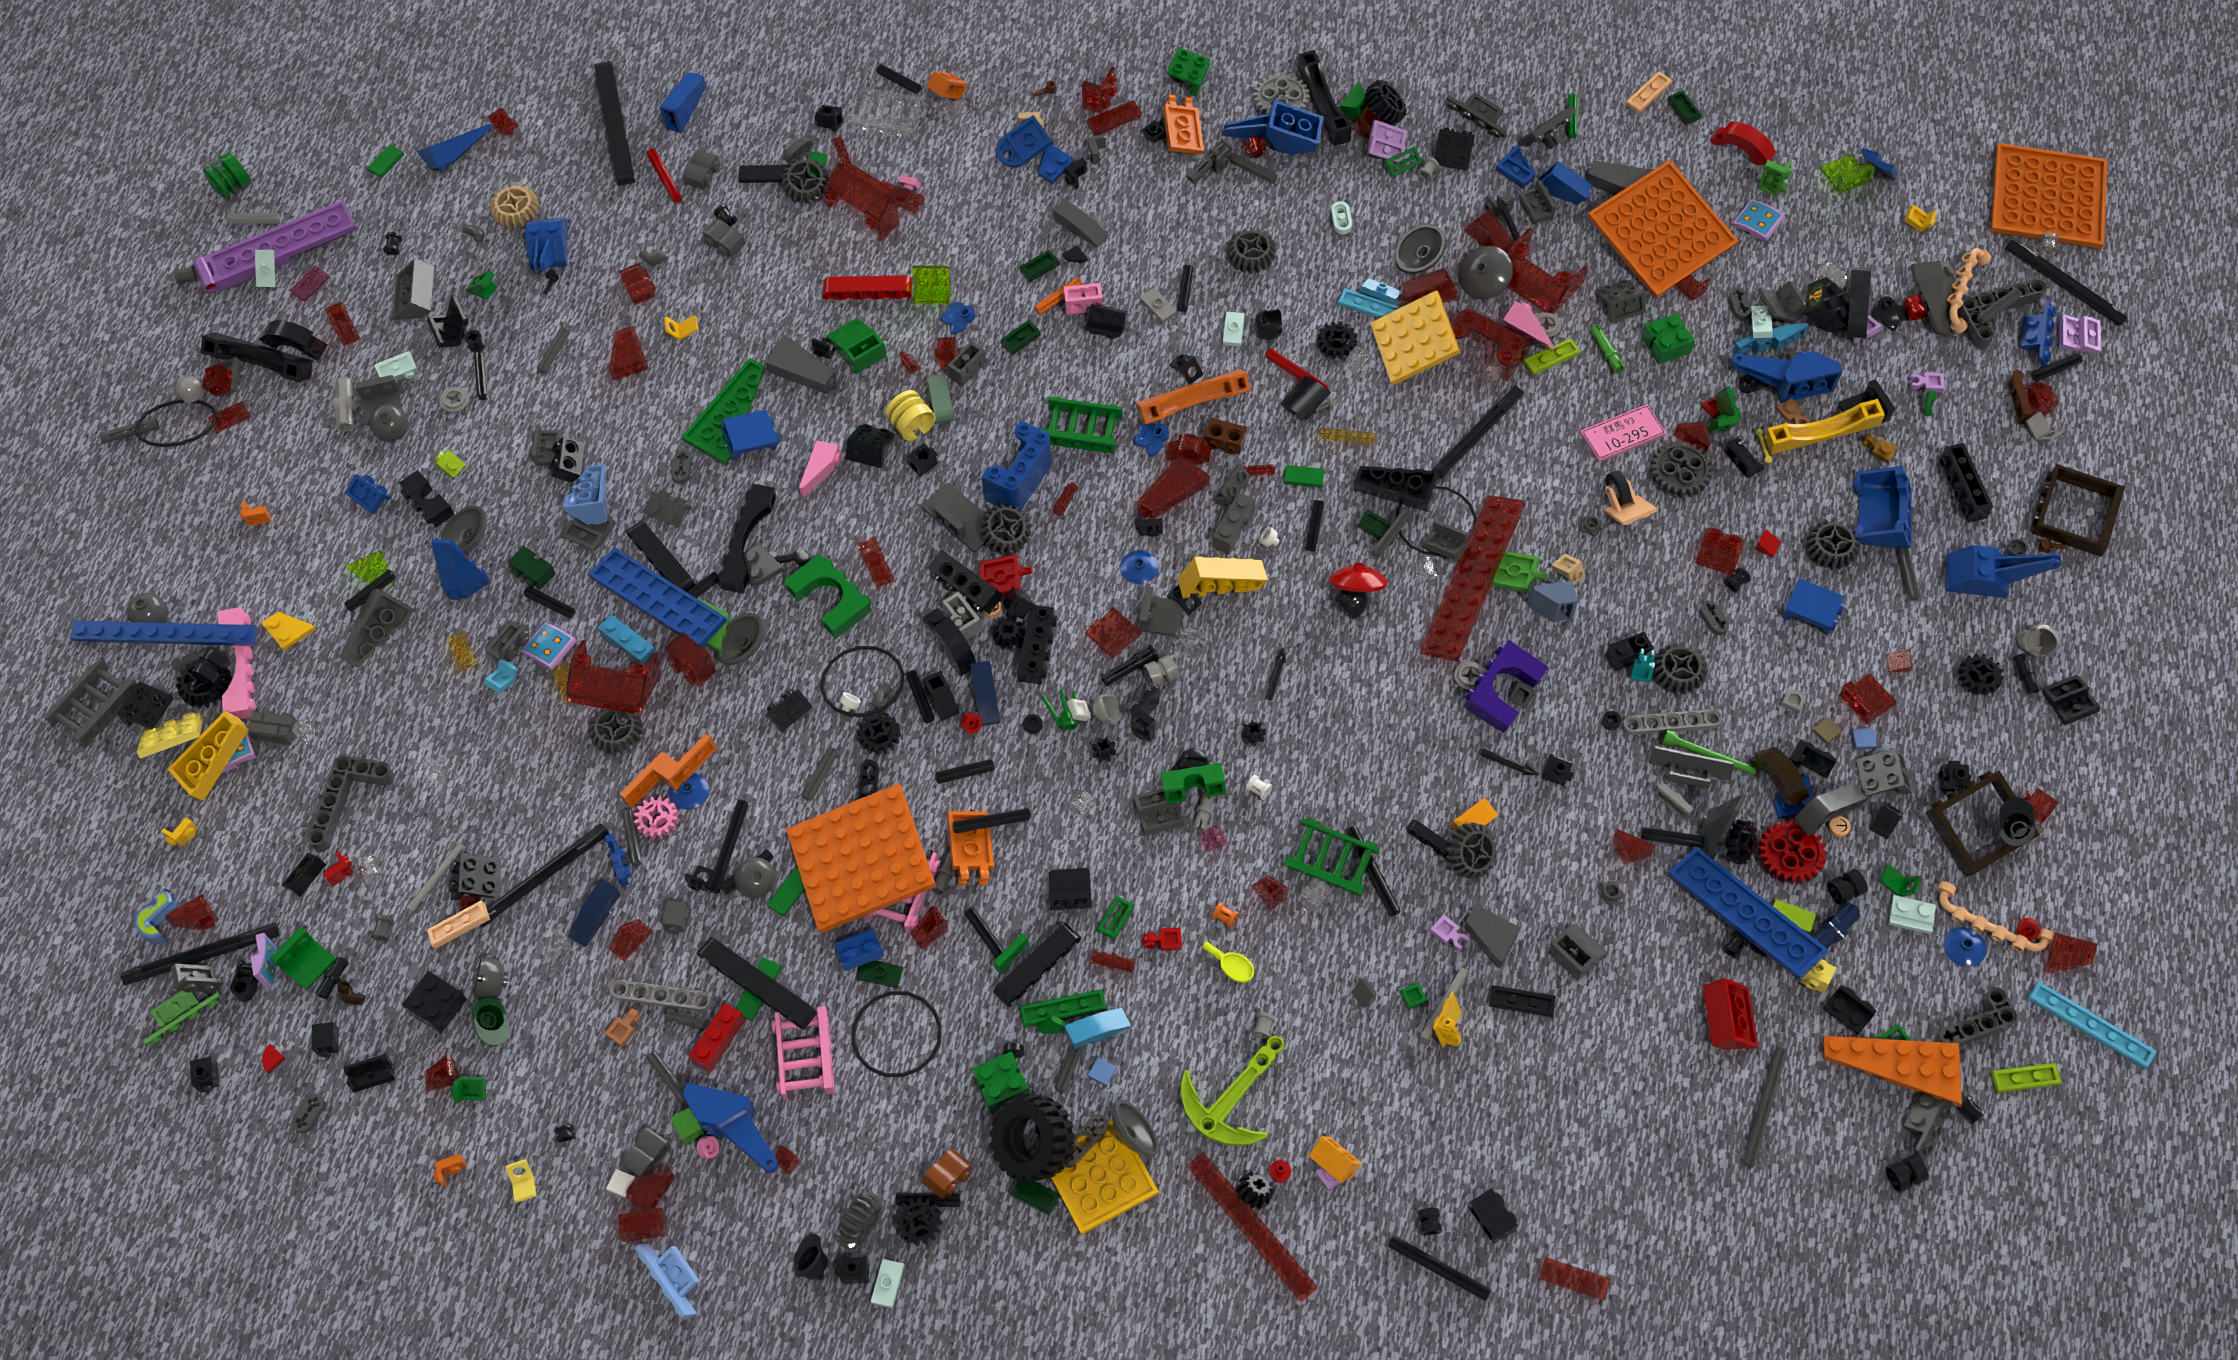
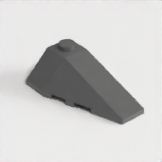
[1910,260,1955,337]
[339,588,414,667]
[1699,794,1747,860]

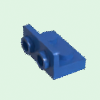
[344,474,392,514]
[834,929,884,971]

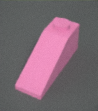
[1503,301,1555,351]
[799,440,842,497]

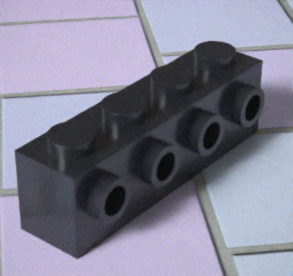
[1939,443,1994,522]
[1017,605,1058,685]

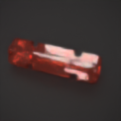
[833,136,852,167]
[1243,464,1275,476]
[1053,482,1078,516]

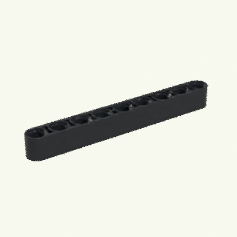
[594,61,636,186]

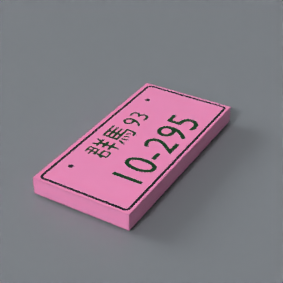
[1580,404,1666,463]

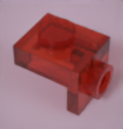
[488,108,518,136]

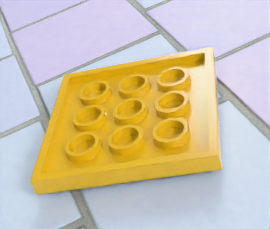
[1370,290,1461,385]
[1051,1119,1159,1235]

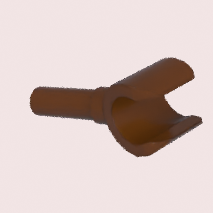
[1032,81,1057,97]
[2038,539,2067,553]

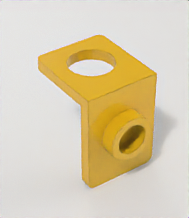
[664,315,698,340]

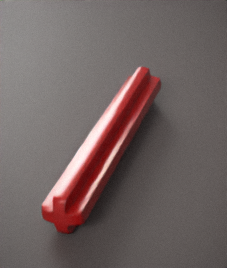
[647,148,682,203]
[1266,348,1328,388]

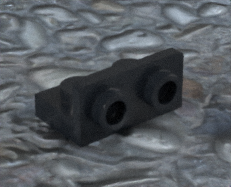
[1085,303,1127,338]
[765,689,813,733]
[1822,985,1877,1036]

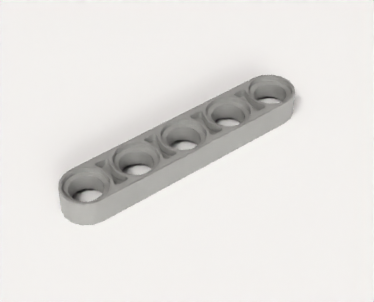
[1623,709,1722,735]
[609,980,712,1012]

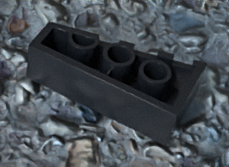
[1354,466,1440,512]

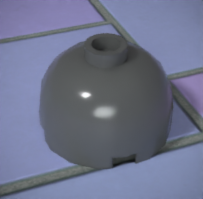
[369,404,409,442]
[126,593,169,623]
[733,857,776,899]
[473,957,508,999]

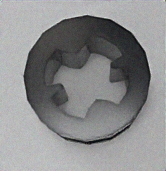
[1602,711,1621,731]
[554,1125,576,1142]

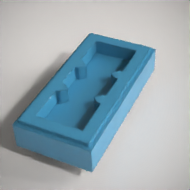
[1361,278,1402,304]

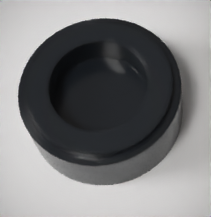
[1023,714,1043,734]
[1003,1042,1024,1058]

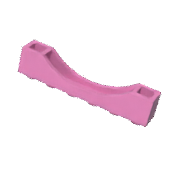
[218,607,256,719]

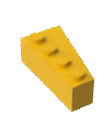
[1177,556,1268,598]
[167,711,249,801]

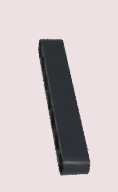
[697,937,818,1030]

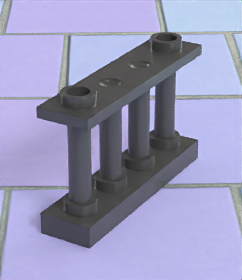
[44,658,137,748]

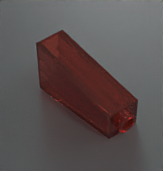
[1137,455,1210,519]

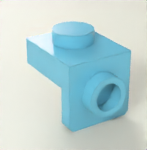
[484,659,517,694]

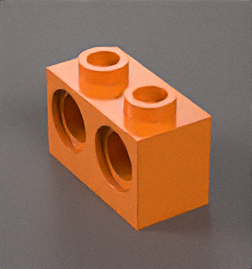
[927,71,968,99]

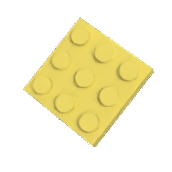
[137,712,203,759]

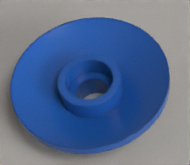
[1120,550,1159,584]
[669,773,709,810]
[1944,927,1987,967]

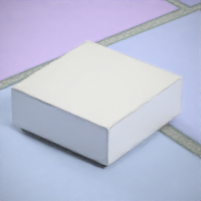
[1067,698,1091,721]
[606,1169,636,1199]

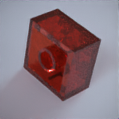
[666,632,716,688]

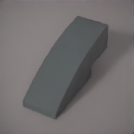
[1053,199,1108,248]

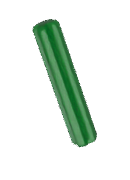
[1567,93,1578,138]

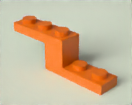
[619,734,717,809]

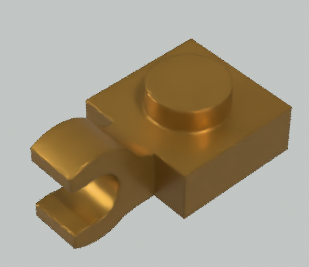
[1861,433,1898,464]

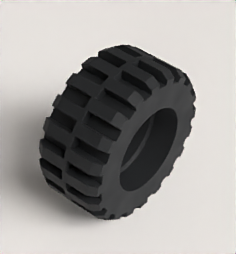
[989,1095,1075,1182]

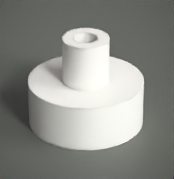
[1259,527,1279,547]
[839,692,861,712]

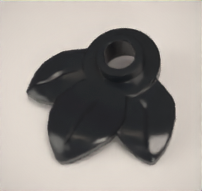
[1872,296,1908,331]

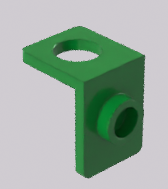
[1880,864,1922,897]

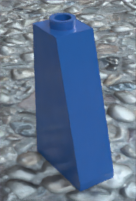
[660,72,707,133]

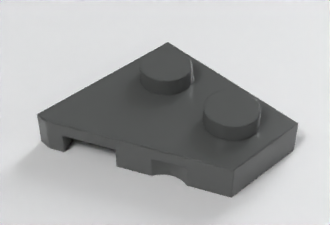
[743,544,786,587]

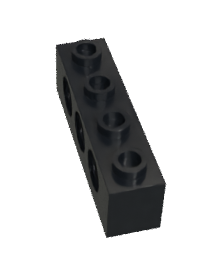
[927,549,1003,614]

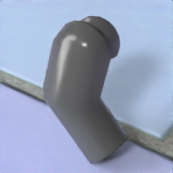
[463,224,485,242]

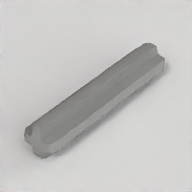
[227,213,281,224]

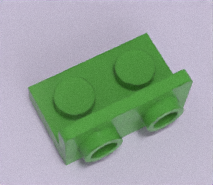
[1758,160,1792,196]

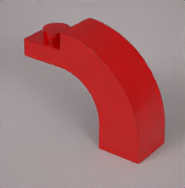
[1710,121,1776,165]

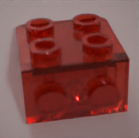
[1695,528,1744,575]

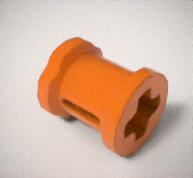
[1212,902,1239,928]

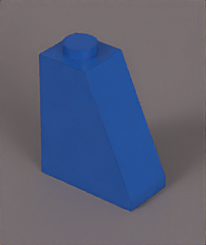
[1534,161,1592,205]

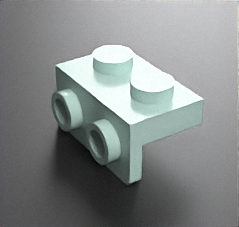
[374,351,419,383]

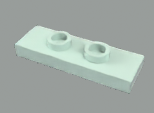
[1751,306,1773,338]

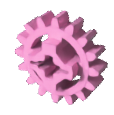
[634,796,679,840]

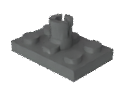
[1517,106,1576,149]

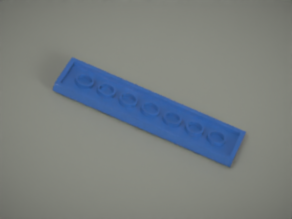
[1668,847,1828,981]

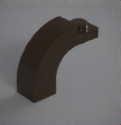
[1749,746,1809,806]

